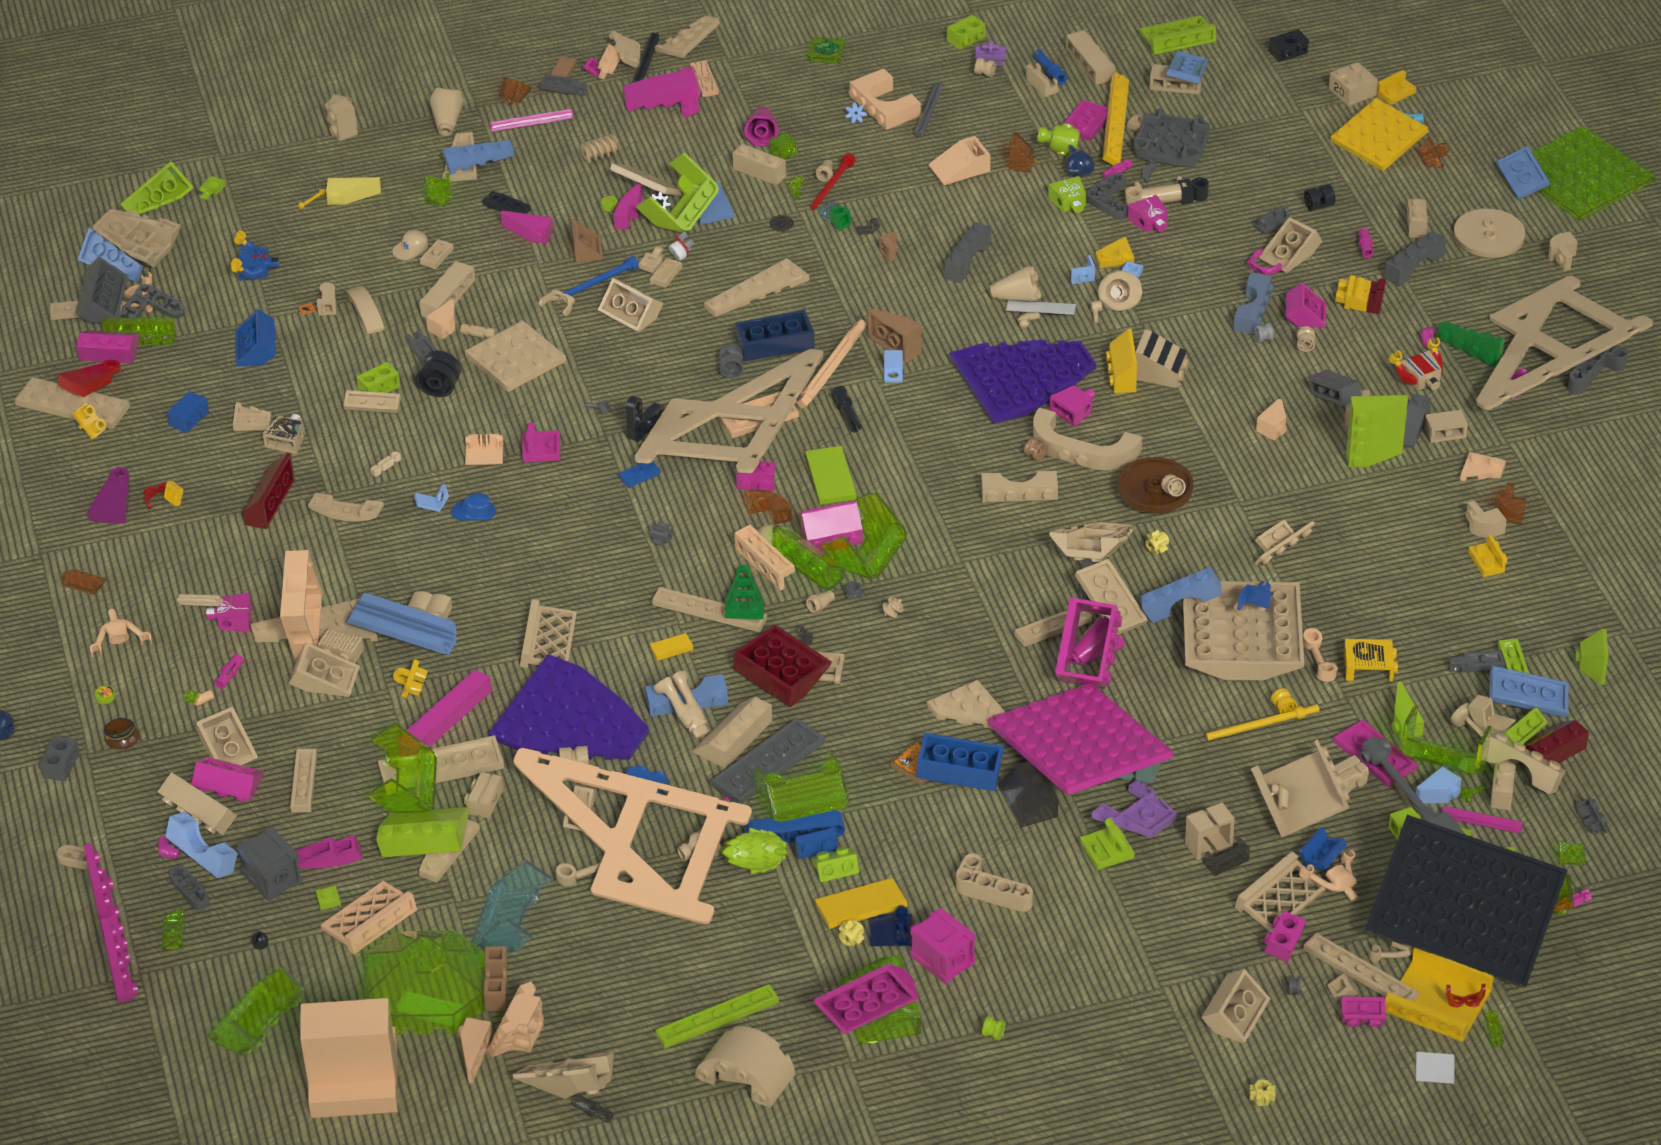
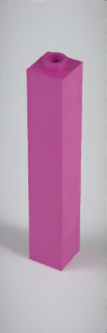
[398,670,492,755]

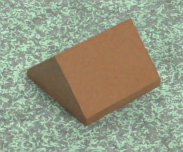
[572,219,603,262]

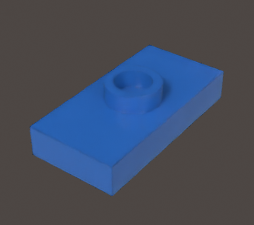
[619,461,661,488]

